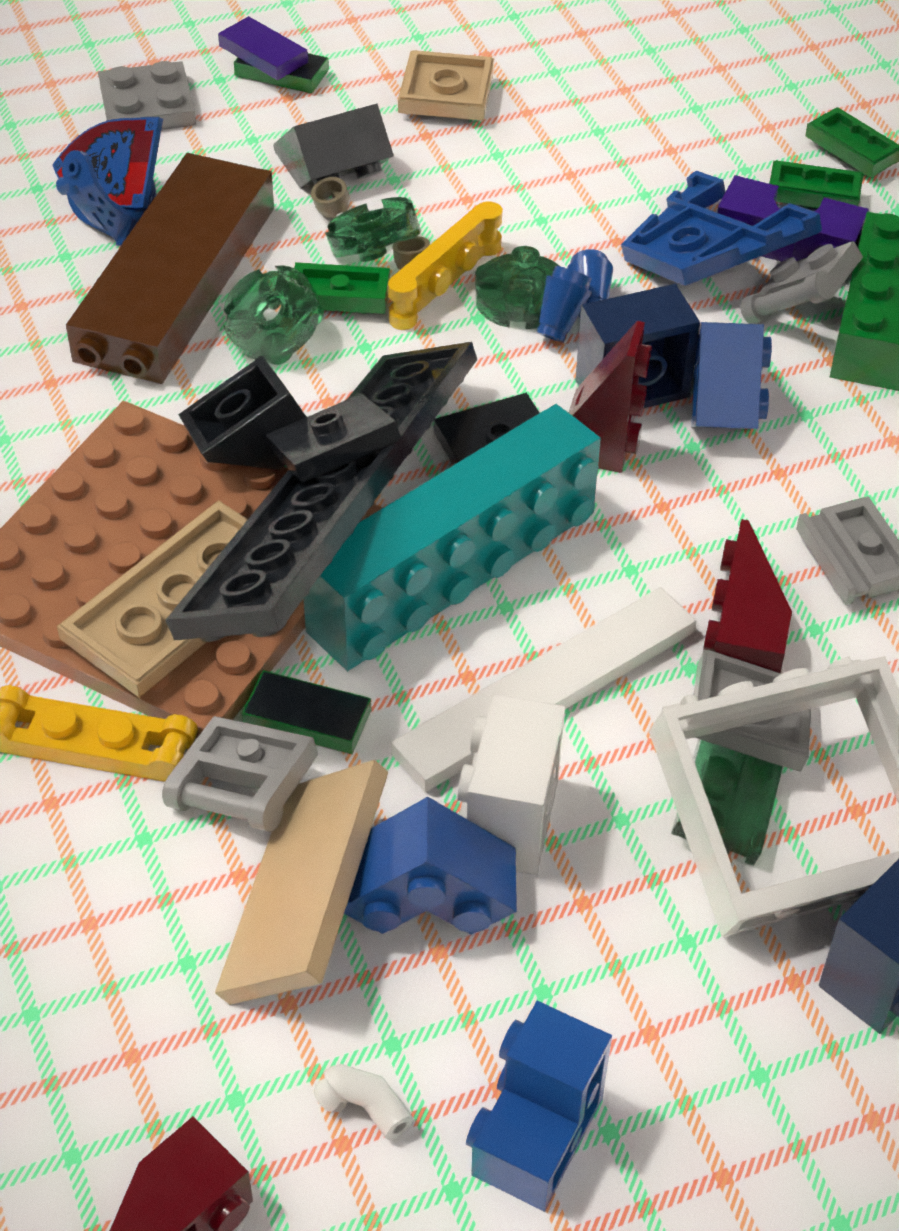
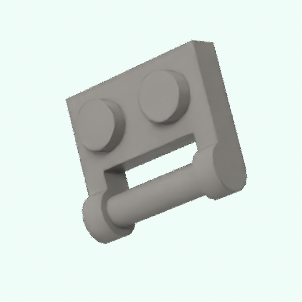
[740,241,863,324]
[162,716,319,832]

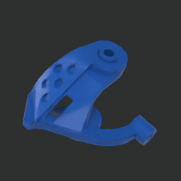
[56,150,157,246]

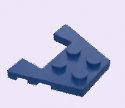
[621,170,822,286]

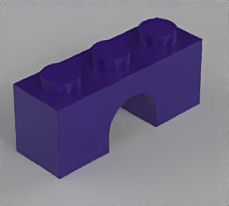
[717,175,869,262]

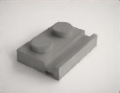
[796,496,899,605]

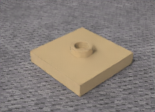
[398,50,495,121]

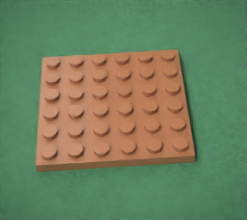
[0,400,384,739]

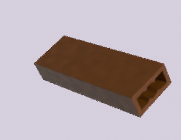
[66,152,274,384]

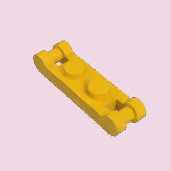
[388,201,503,330]
[0,685,198,782]

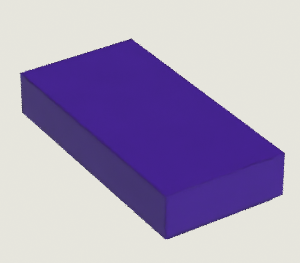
[218,16,308,80]

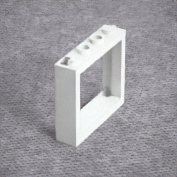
[649,655,899,937]

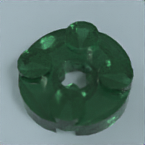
[325,197,422,262]
[475,245,560,329]
[223,265,324,365]

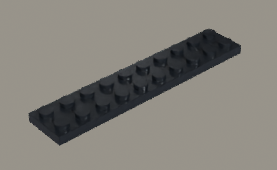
[165,341,478,642]

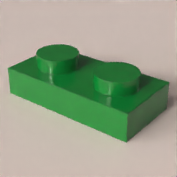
[289,262,390,314]

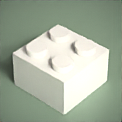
[457,693,565,875]

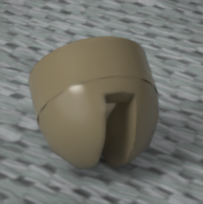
[311,177,350,219]
[392,236,430,270]

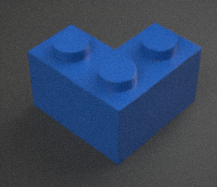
[691,322,772,429]
[344,796,517,935]
[466,1000,612,1212]

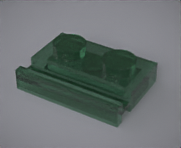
[671,739,783,866]

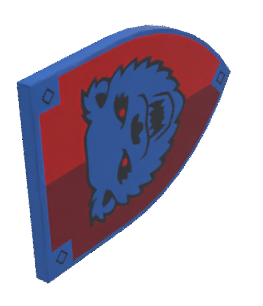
[52,117,163,210]

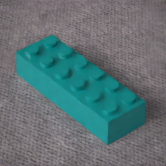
[303,403,601,672]

